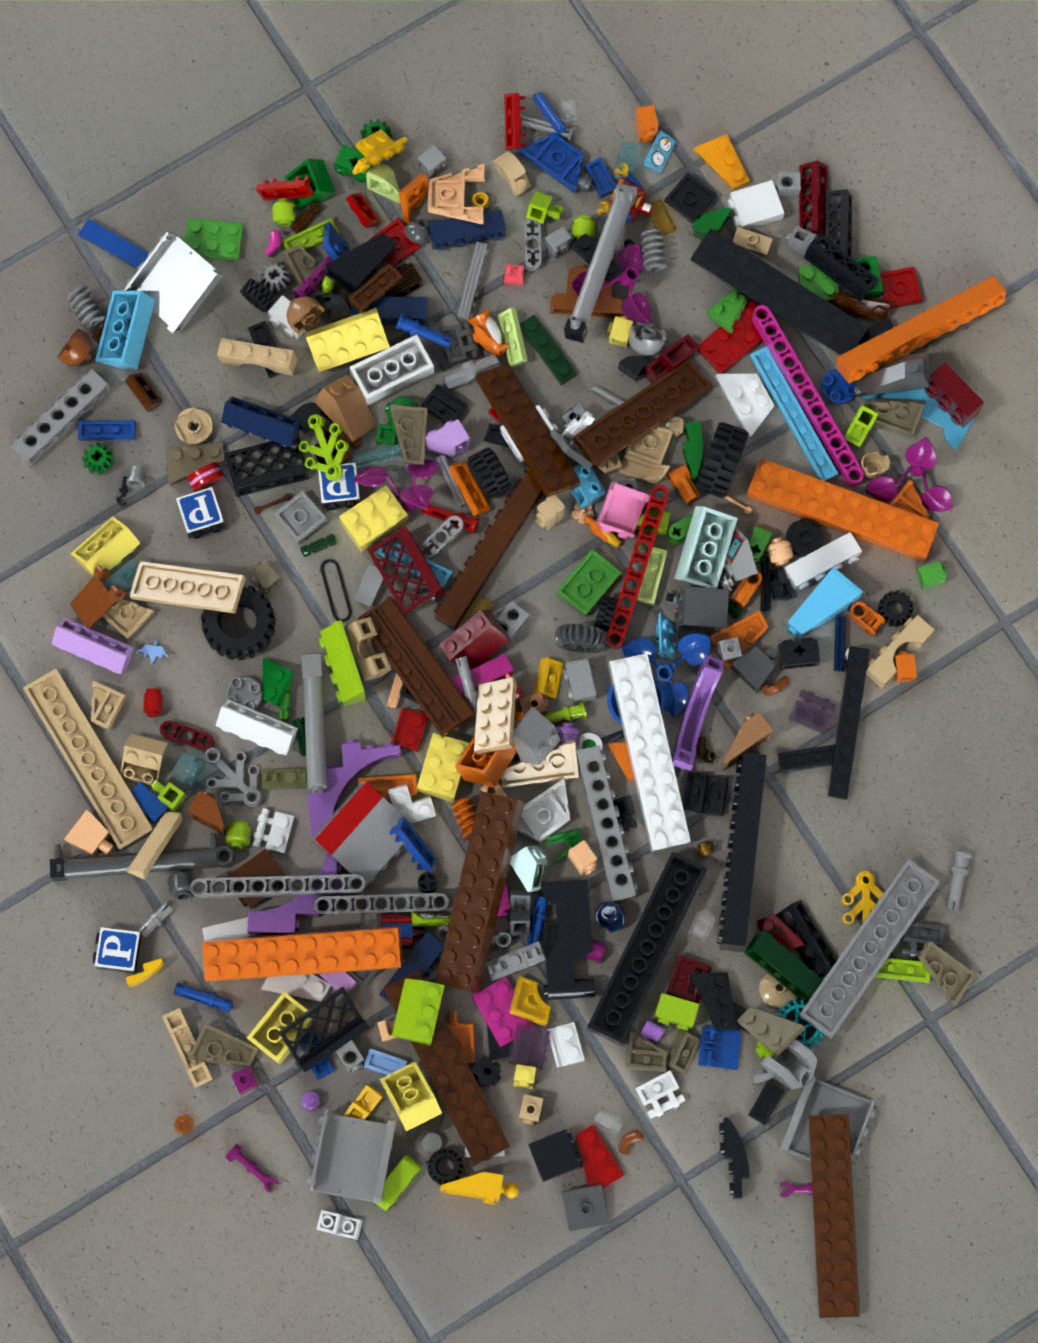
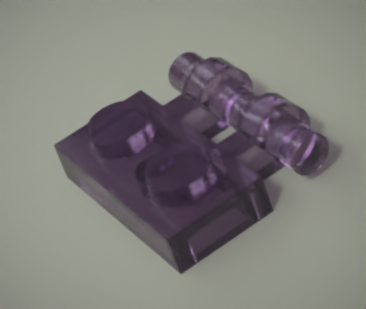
[788,689,836,734]
[509,1024,551,1070]

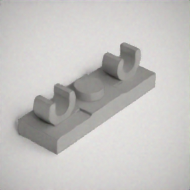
[486,941,547,981]

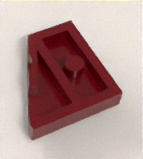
[757,914,806,951]

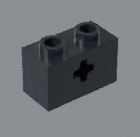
[778,637,820,670]

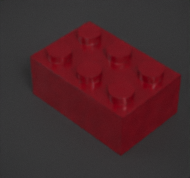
[924,362,984,428]

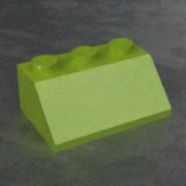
[392,978,445,1045]

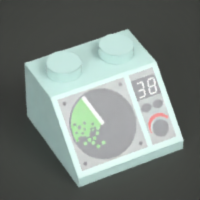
[510,846,548,892]

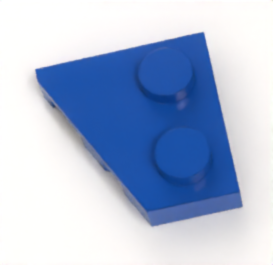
[323,222,350,261]

